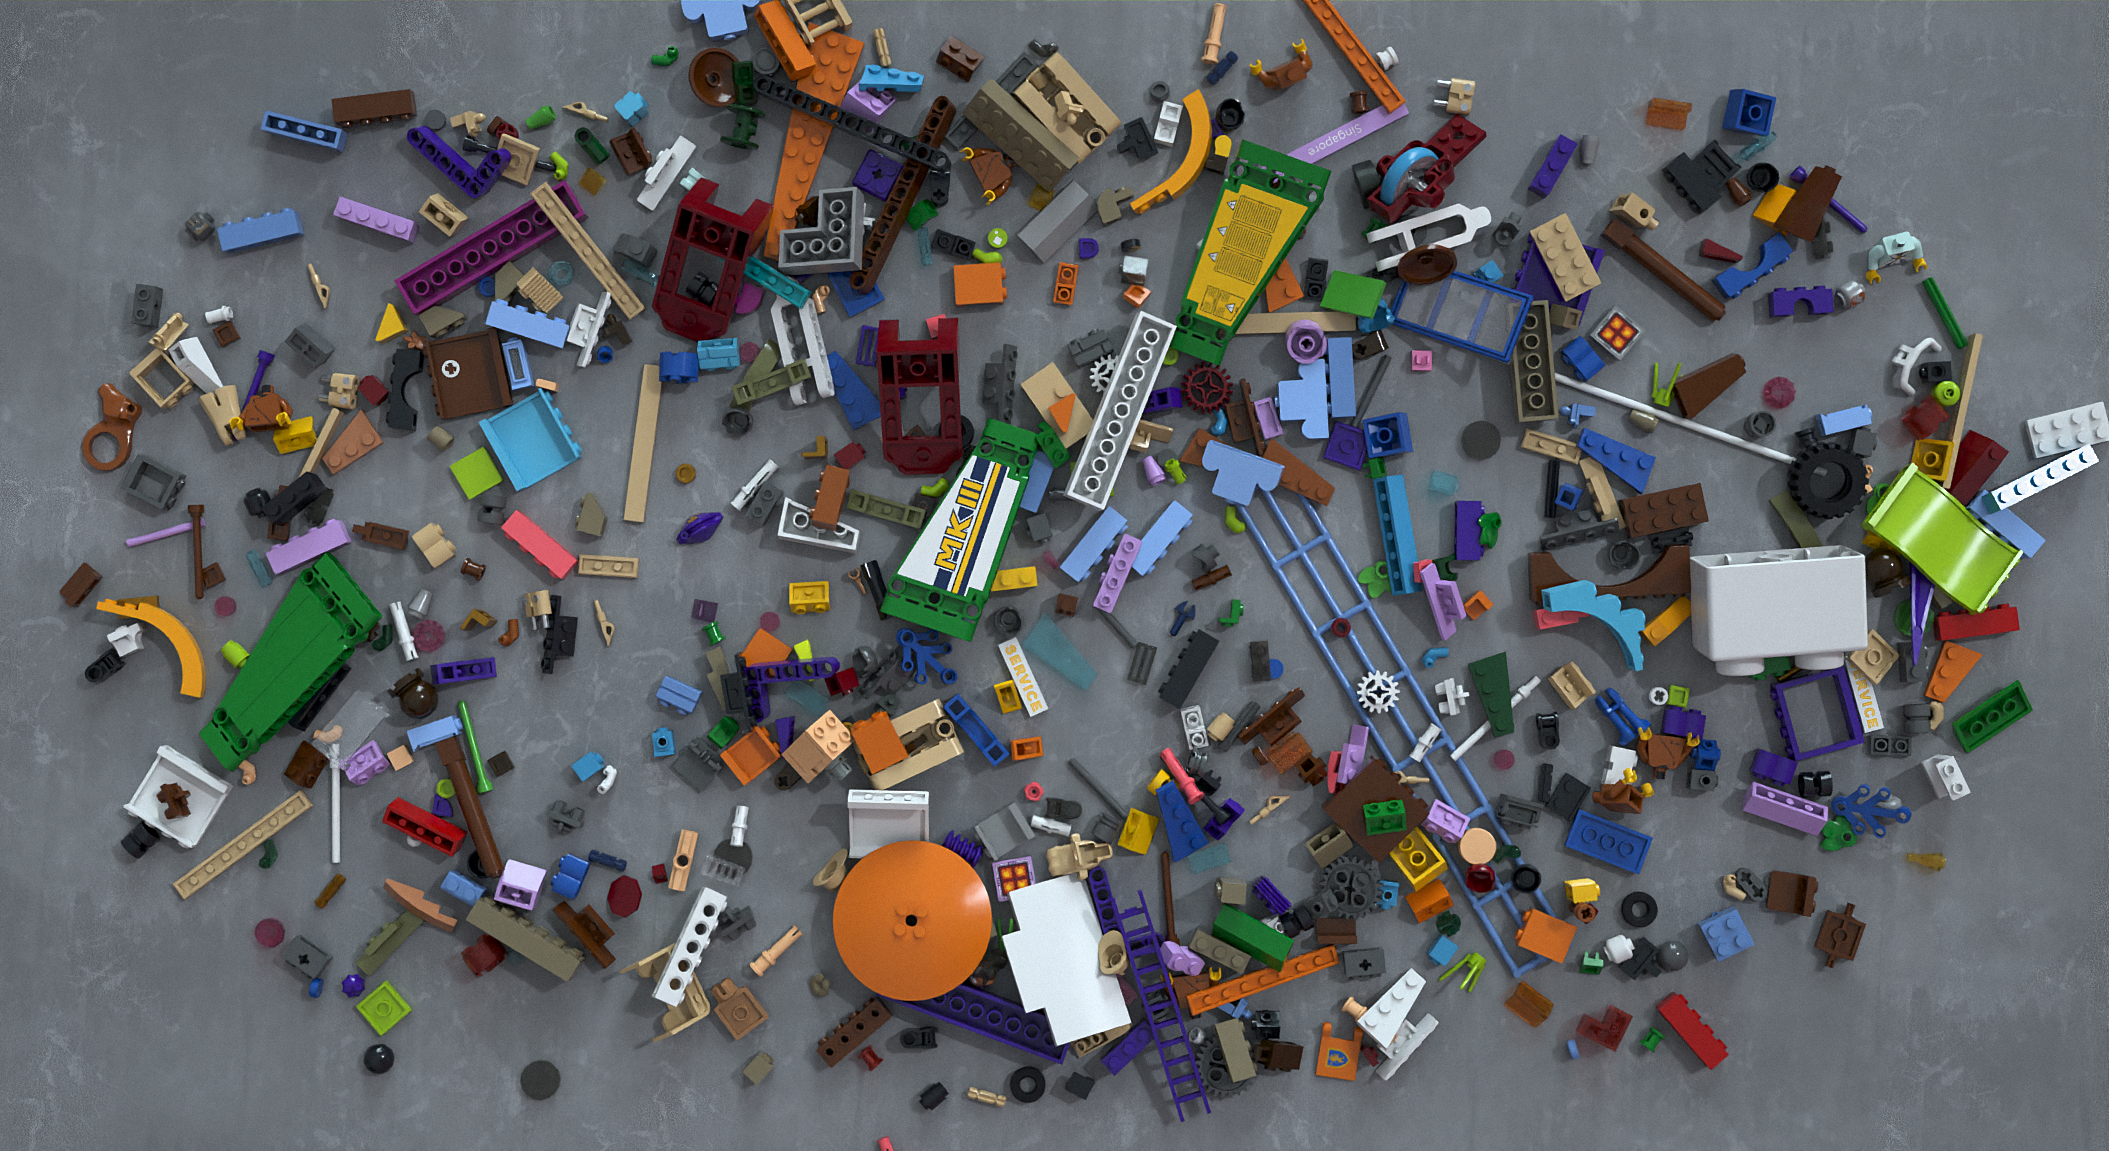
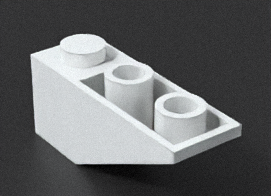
[168,337,223,394]

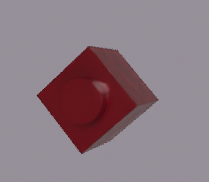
[358,375,390,407]
[834,441,866,470]

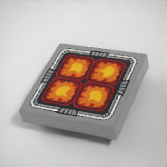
[1589,305,1645,361]

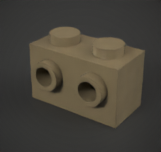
[1305,822,1354,869]

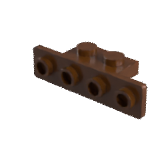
[1225,379,1265,457]
[1238,687,1305,747]
[553,901,616,969]

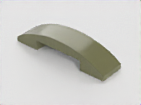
[729,339,782,411]
[731,359,811,405]
[846,489,926,529]
[1769,490,1822,548]

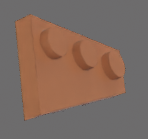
[322,409,384,475]

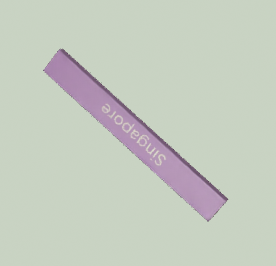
[1261,104,1409,183]

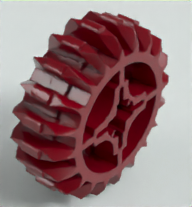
[1180,361,1233,415]

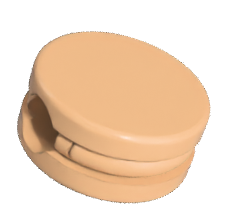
[1457,827,1496,864]

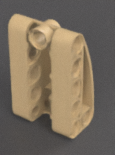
[1011,52,1122,164]
[852,698,964,790]

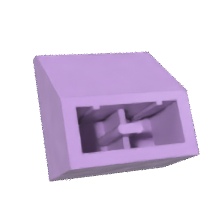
[840,80,897,132]
[494,859,547,911]

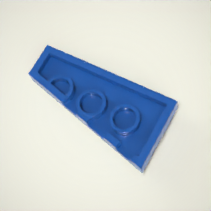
[827,351,881,430]

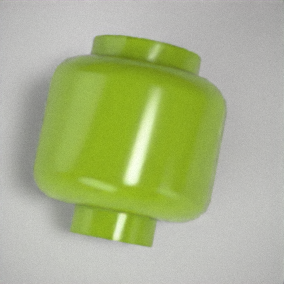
[1930,381,1960,407]

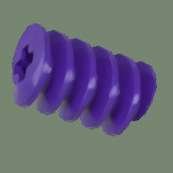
[941,830,983,869]

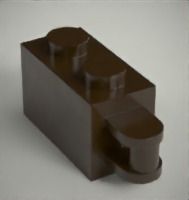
[1252,1039,1304,1072]

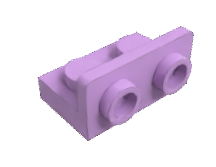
[341,740,391,786]
[1421,799,1470,844]

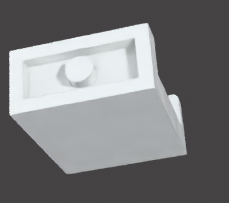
[1920,754,1971,800]

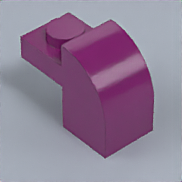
[735,282,766,315]

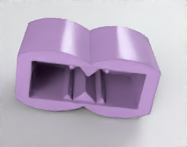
[1160,941,1205,976]

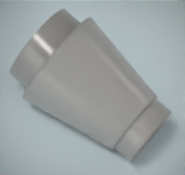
[1580,135,1600,164]
[408,589,432,620]

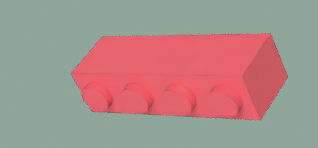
[501,510,579,579]

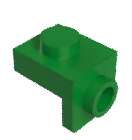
[906,199,939,231]
[1218,599,1244,627]
[707,715,740,750]

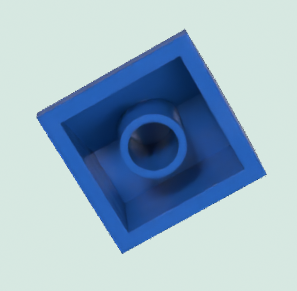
[1722,89,1776,136]
[1362,412,1413,459]

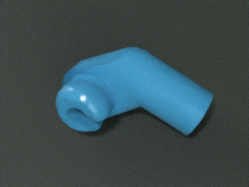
[1211,406,1228,436]
[1422,647,1449,668]

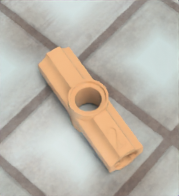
[668,829,699,891]

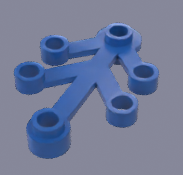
[896,628,958,684]
[1831,784,1912,838]

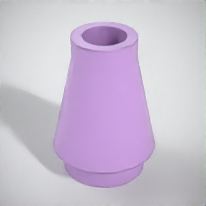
[1142,456,1166,486]

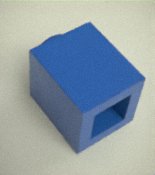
[1555,483,1585,510]

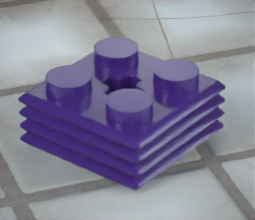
[852,149,903,202]
[1252,875,1291,916]

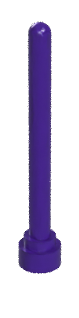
[1789,165,1868,233]
[233,350,275,441]

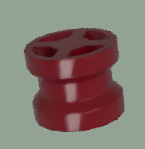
[496,123,519,140]

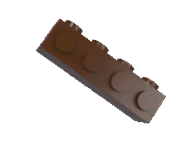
[331,89,417,128]
[816,997,893,1068]

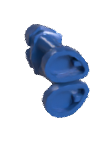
[1595,687,1651,747]

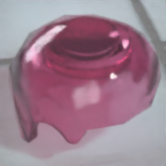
[255,917,286,948]

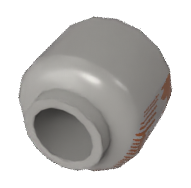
[1834,280,1866,310]

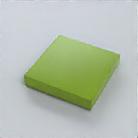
[450,446,504,500]
[355,980,412,1036]

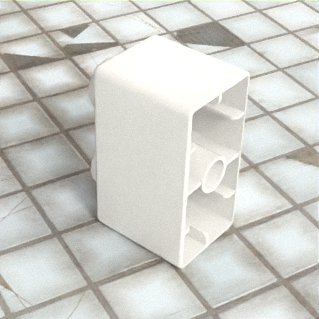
[1690,545,1868,676]

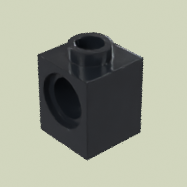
[1919,361,1952,384]

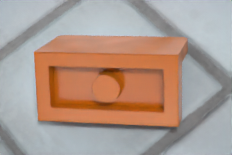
[1405,879,1454,924]

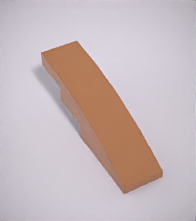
[383,878,457,933]

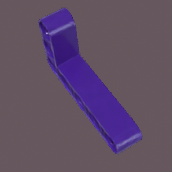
[407,126,511,198]
[744,657,840,723]
[1089,865,1165,958]

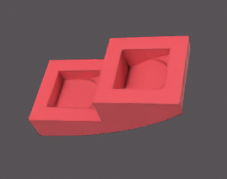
[1327,751,1346,794]

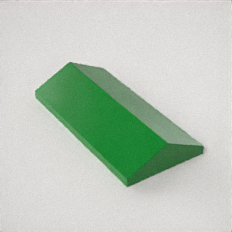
[1952,680,2033,754]
[1211,903,1295,973]

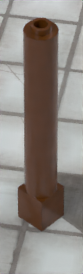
[1600,217,1726,322]
[435,736,505,879]

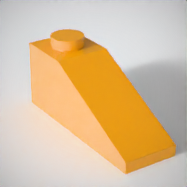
[1638,596,1691,646]

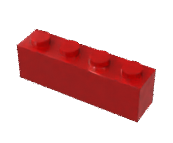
[1933,603,2020,641]
[382,797,468,857]
[1655,992,1729,1070]

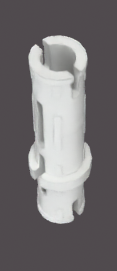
[730,459,779,511]
[388,601,419,661]

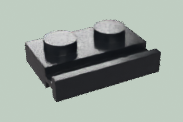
[1545,772,1591,821]

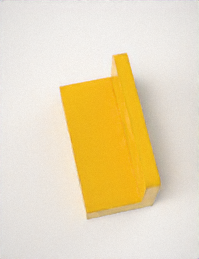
[273,416,318,454]
[1118,808,1159,855]

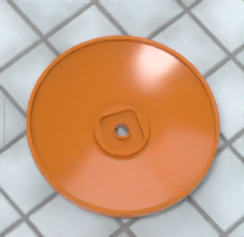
[833,840,992,1001]

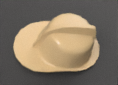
[813,848,848,892]
[1098,930,1130,975]

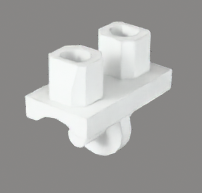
[1435,678,1470,715]

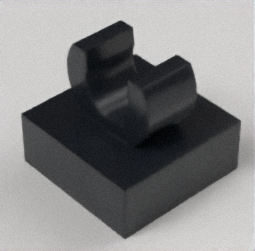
[1196,770,1221,797]

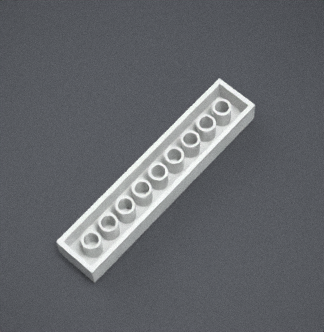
[1063,311,1177,511]

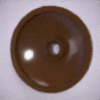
[688,47,739,107]
[1397,244,1457,285]

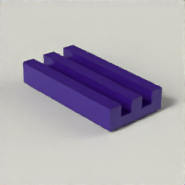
[855,325,878,367]

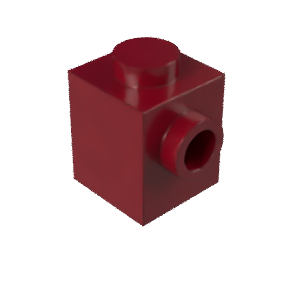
[824,667,860,696]

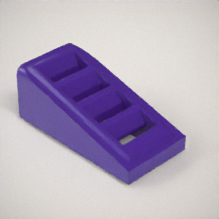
[775,716,795,758]

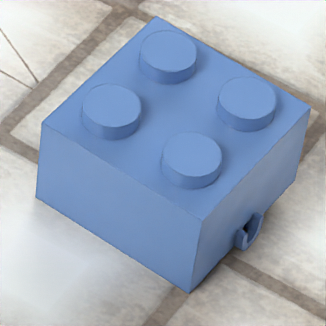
[1697,906,1755,962]

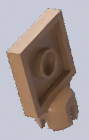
[711,977,769,1040]

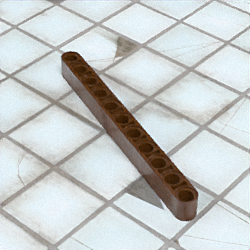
[849,96,956,295]

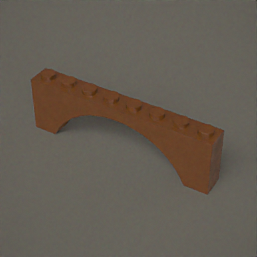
[1528,544,1691,605]

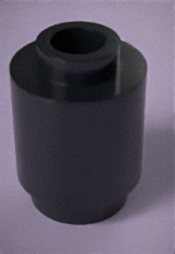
[919,1082,949,1110]

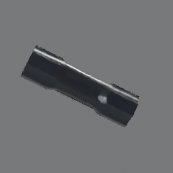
[860,560,893,621]

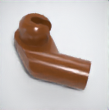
[498,619,519,646]

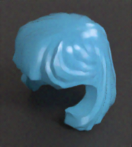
[1358,298,1394,334]

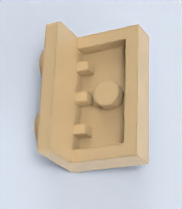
[1548,661,1596,710]

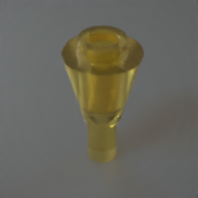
[1907,853,1946,872]

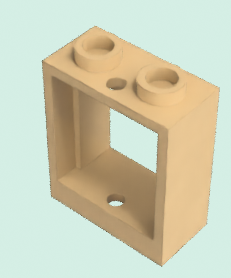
[129,347,195,409]

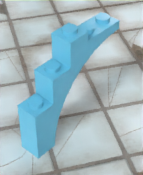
[1541,580,1646,671]

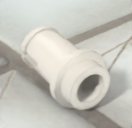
[205,306,233,324]

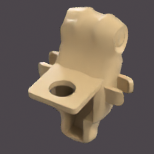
[1046,833,1113,880]

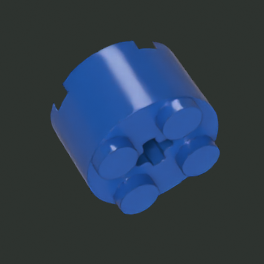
[659,352,699,384]

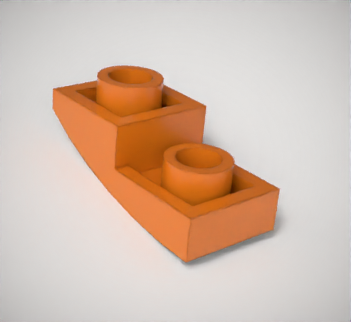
[1053,262,1079,305]

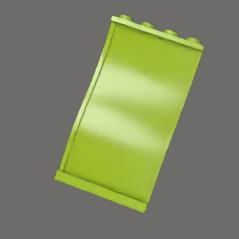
[1860,463,2023,615]

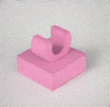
[1411,350,1432,371]

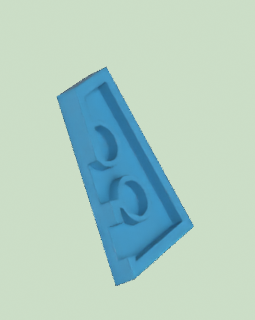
[859,65,924,92]

